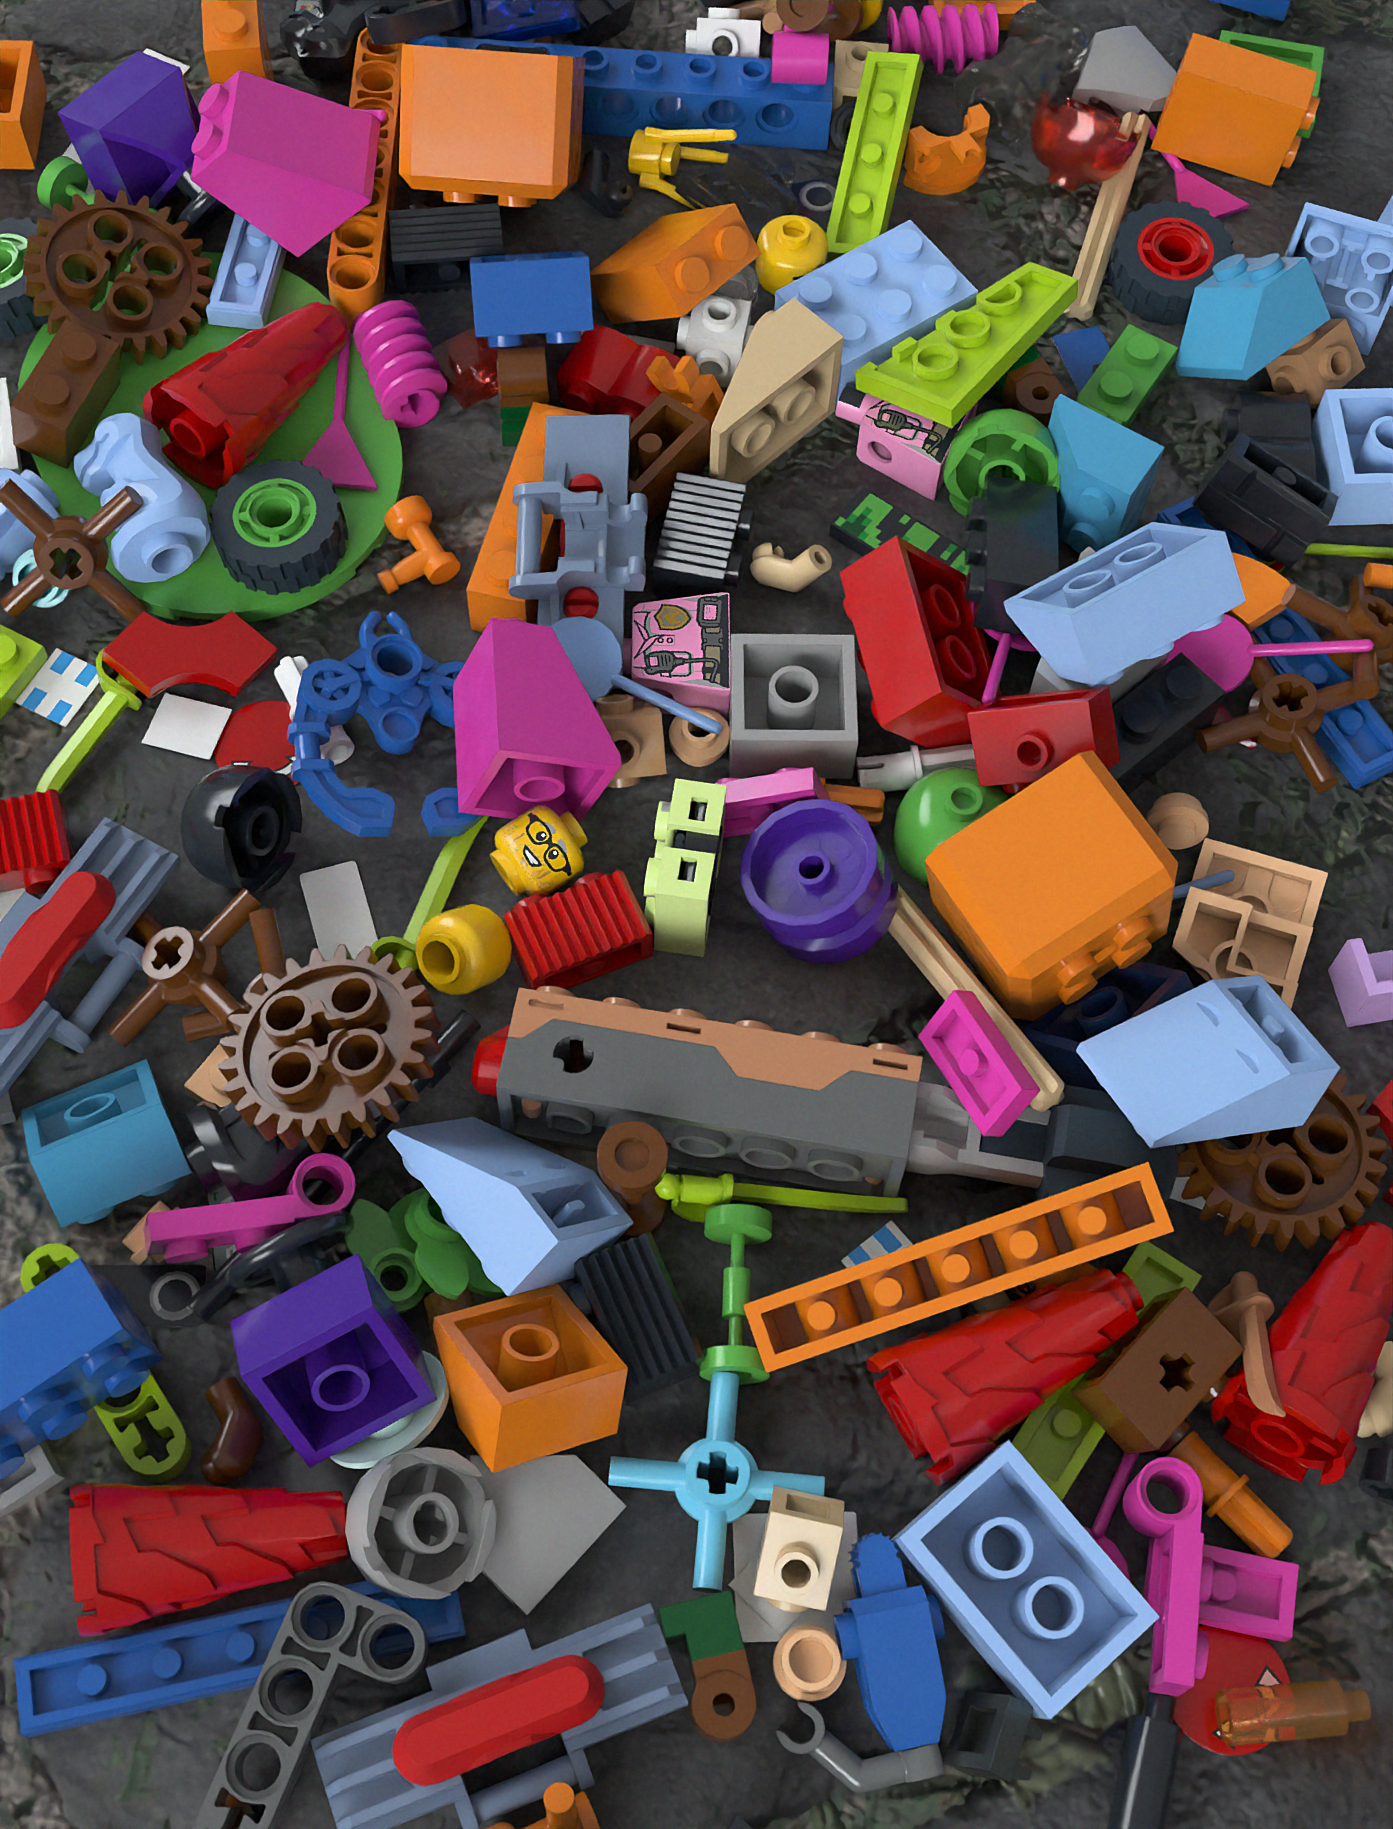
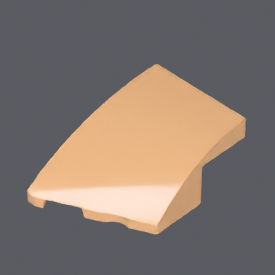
[1171,838,1328,1010]

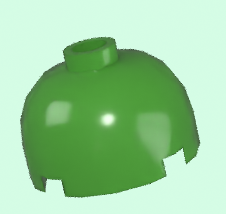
[944,408,1060,518]
[892,767,1011,887]

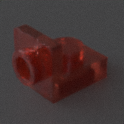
[433,326,499,409]

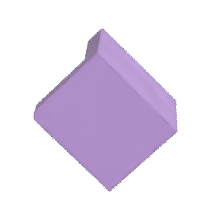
[1328,938,1393,1027]

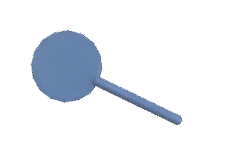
[549,616,722,734]

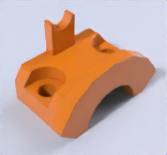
[903,104,990,196]

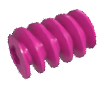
[886,3,999,75]
[350,300,447,428]

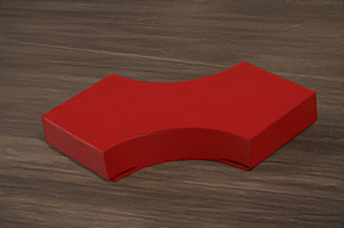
[102,610,278,698]

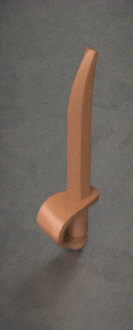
[1205,1271,1286,1418]

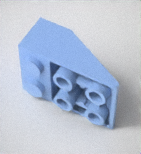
[1284,202,1393,356]
[1076,975,1340,1148]
[387,1117,634,1296]

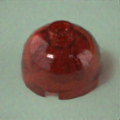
[1030,91,1142,191]

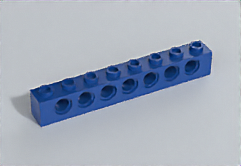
[408,35,835,151]

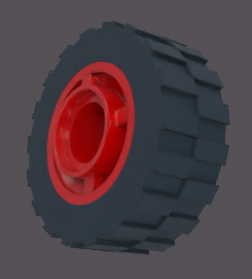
[1107,200,1236,326]

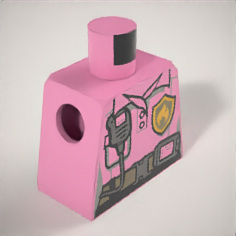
[835,383,978,501]
[623,593,730,722]

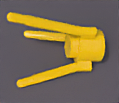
[628,126,737,210]

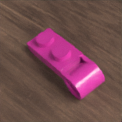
[770,24,829,85]
[144,1153,356,1263]
[1123,1457,1213,1697]

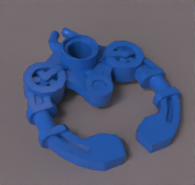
[287,611,484,837]

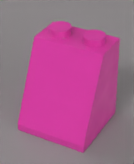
[190,70,381,257]
[453,617,622,824]

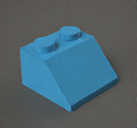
[1175,253,1331,380]
[1048,394,1165,554]
[21,1059,192,1228]

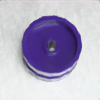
[740,799,898,965]

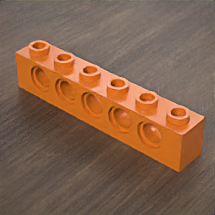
[743,1162,1174,1373]

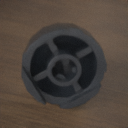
[180,765,303,892]

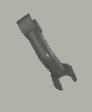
[776,1701,946,1793]

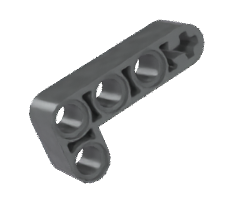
[192,1581,430,1829]

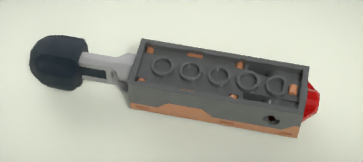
[471,986,1178,1203]

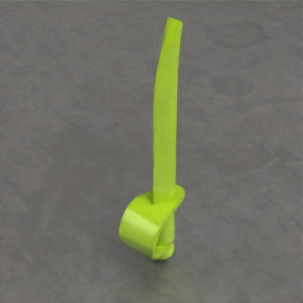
[35,647,142,796]
[371,816,489,974]
[655,1173,908,1222]

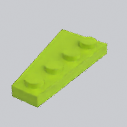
[855,262,1078,428]

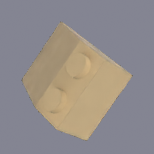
[709,297,844,483]

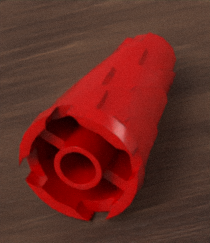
[142,302,348,489]
[1211,1221,1393,1485]
[866,1267,1144,1486]
[69,1482,349,1637]

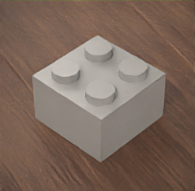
[729,634,858,779]

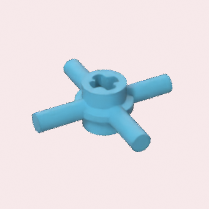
[608,1372,825,1593]

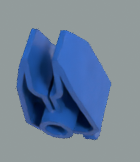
[833,1532,947,1752]

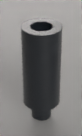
[1106,1691,1183,1829]

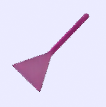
[1138,109,1249,219]
[302,331,377,491]

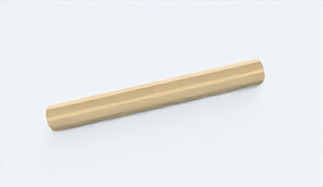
[1064,111,1151,321]
[888,884,1064,1112]

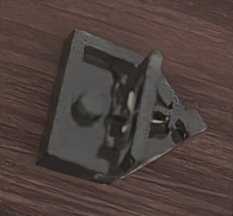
[675,148,798,244]

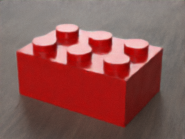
[839,535,1002,749]

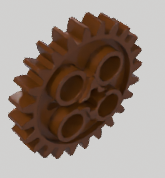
[23,189,214,365]
[218,944,441,1152]
[1175,1074,1387,1252]

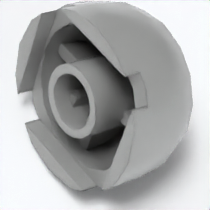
[345,1447,497,1600]

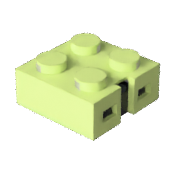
[644,778,727,957]

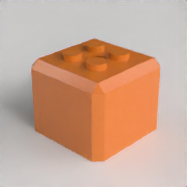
[399,44,585,207]
[924,750,1178,1021]

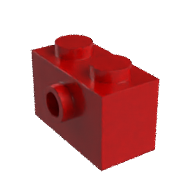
[967,686,1121,793]

